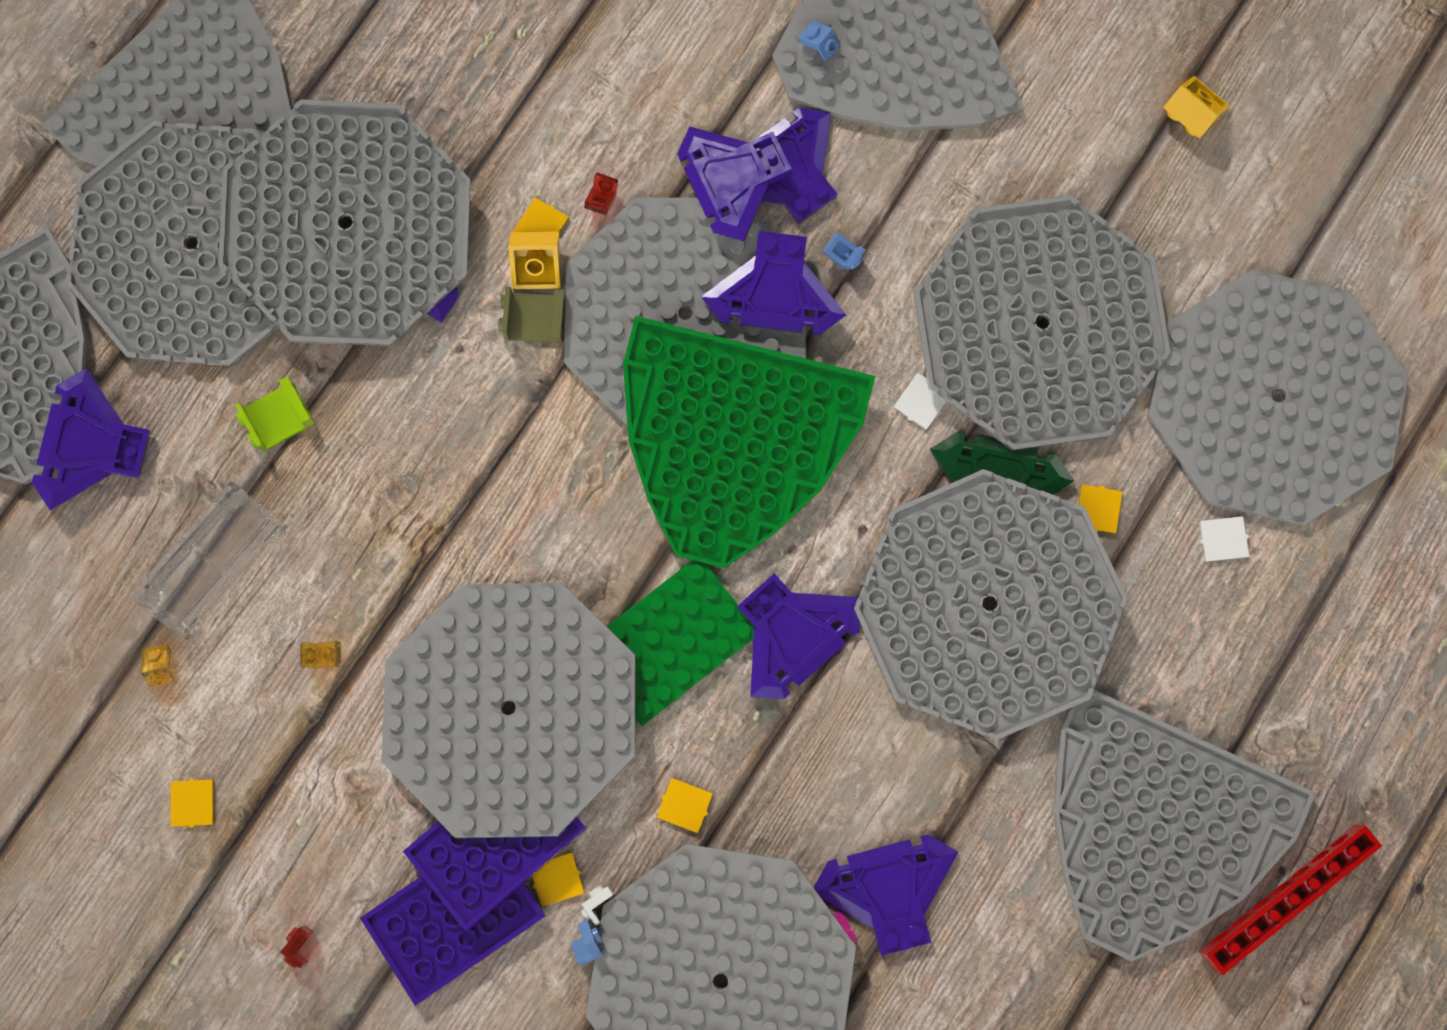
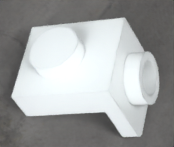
[581,885,615,926]

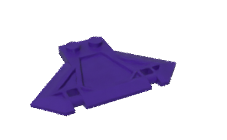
[756,108,837,224]
[677,126,793,242]
[701,231,846,335]
[32,368,151,511]
[737,573,860,699]
[814,834,958,956]

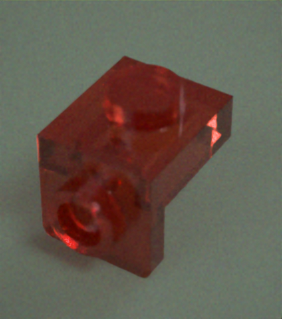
[584,173,618,216]
[280,925,314,968]

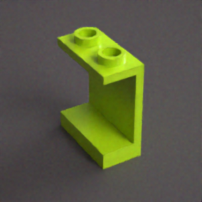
[235,376,316,452]

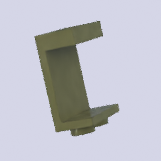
[498,287,565,344]

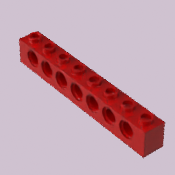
[1198,825,1382,975]

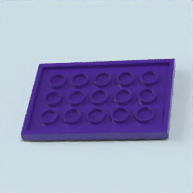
[403,817,587,932]
[360,876,546,1006]

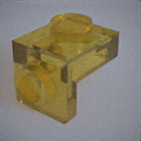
[300,641,341,669]
[141,644,174,687]

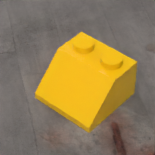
[1163,76,1230,138]
[508,232,561,289]

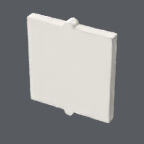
[893,373,946,430]
[1199,516,1250,562]

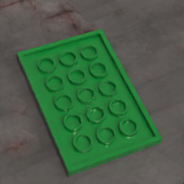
[607,560,754,726]

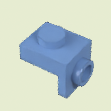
[798,21,841,61]
[822,232,866,270]
[571,920,603,966]

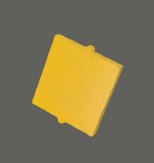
[513,197,569,233]
[1078,484,1123,534]
[171,778,214,828]
[657,778,713,833]
[533,852,584,907]

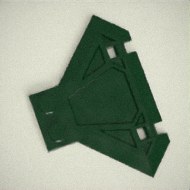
[929,432,1075,495]

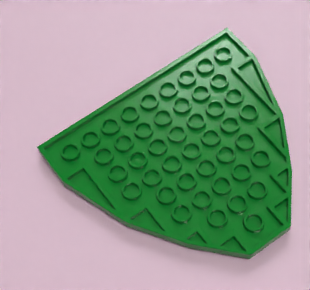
[623,316,876,568]

